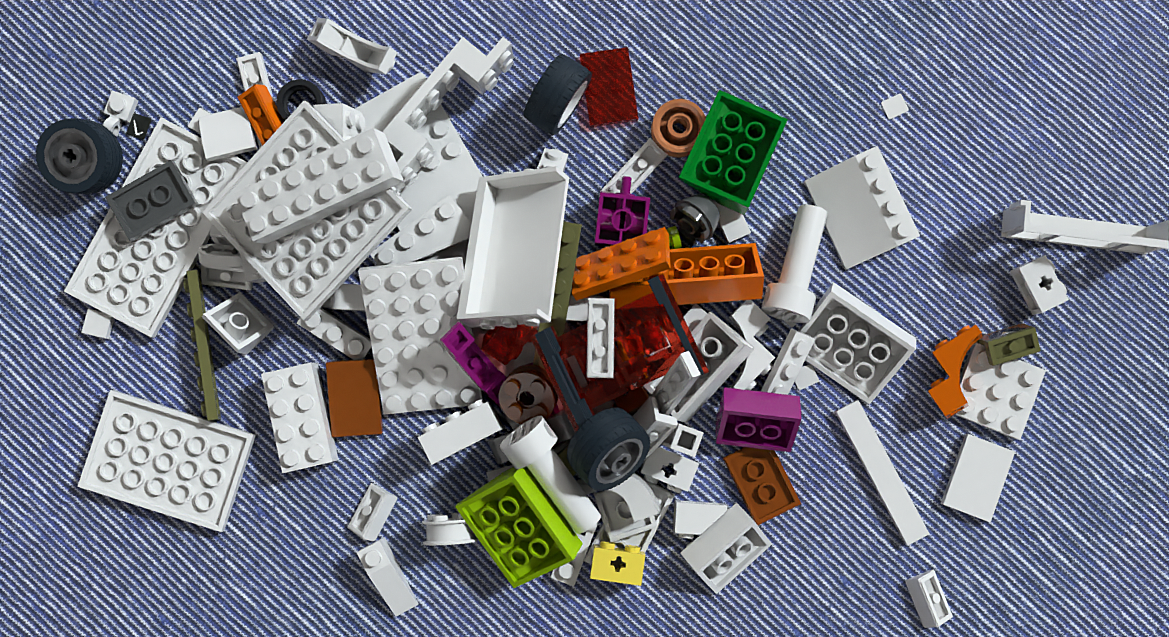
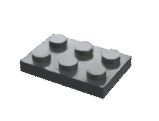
[105,160,199,242]

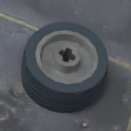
[36,118,123,194]
[567,408,650,491]

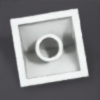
[202,292,274,354]

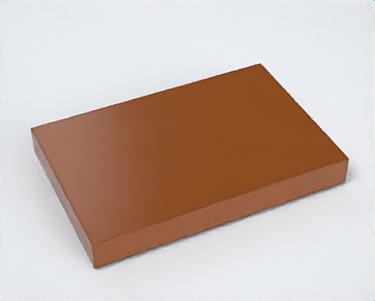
[326,359,383,437]
[722,447,801,525]

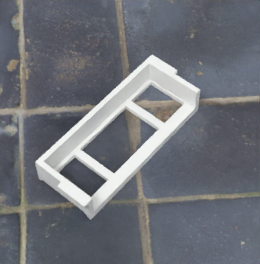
[1001,200,1169,254]

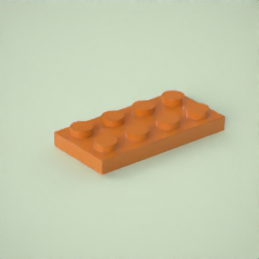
[572,227,671,301]

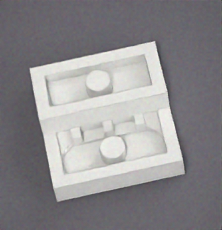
[199,107,257,162]

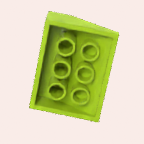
[455,466,583,588]

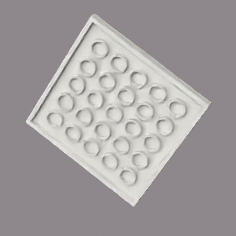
[202,101,412,321]

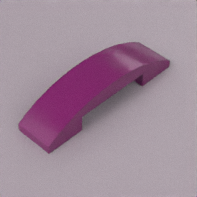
[440,322,507,407]

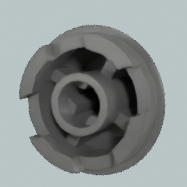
[670,194,720,244]

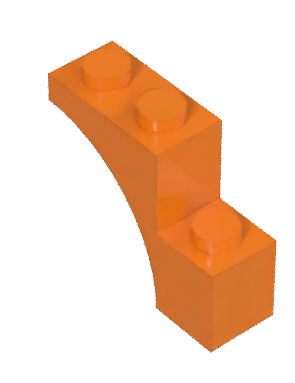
[928,325,982,419]

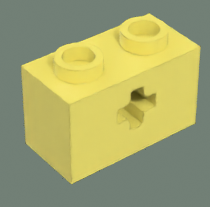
[590,541,645,586]

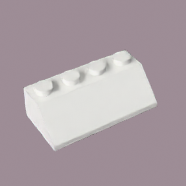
[643,312,754,423]

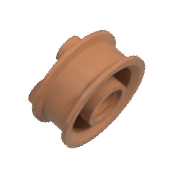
[651,99,706,158]

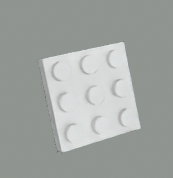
[955,343,1046,440]

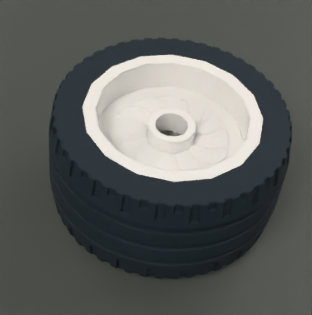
[523,54,592,135]

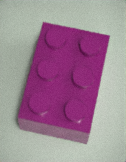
[716,387,802,452]

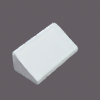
[201,264,253,290]
[347,483,398,541]
[906,570,953,628]

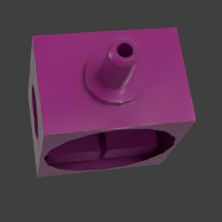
[595,176,650,246]

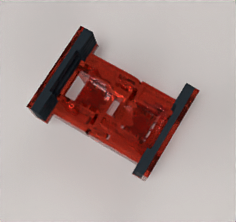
[530,274,709,433]

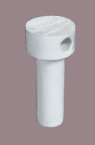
[761,204,828,323]
[500,416,601,534]

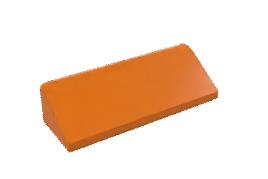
[237,84,284,146]

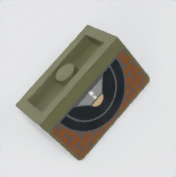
[977,323,1041,366]

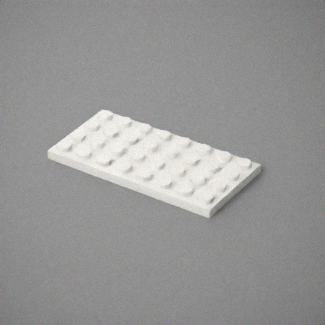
[64,117,247,338]

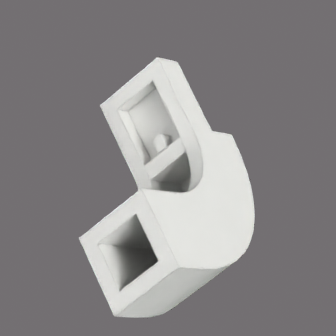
[576,473,660,522]

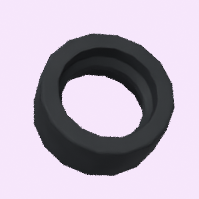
[276,79,326,121]

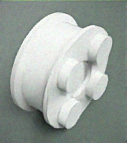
[422,512,479,546]

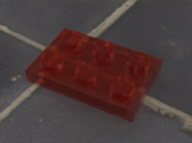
[580,47,639,128]

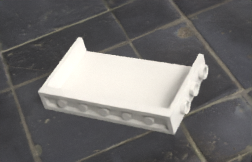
[457,165,569,329]

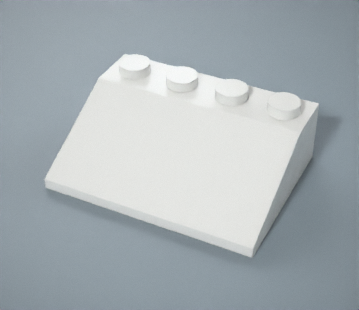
[804,146,920,270]
[799,282,916,404]

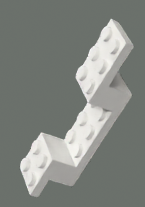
[382,37,514,197]

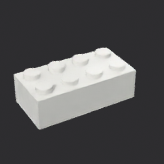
[261,362,339,473]

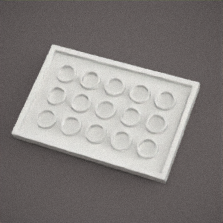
[358,257,483,415]
[77,390,256,532]

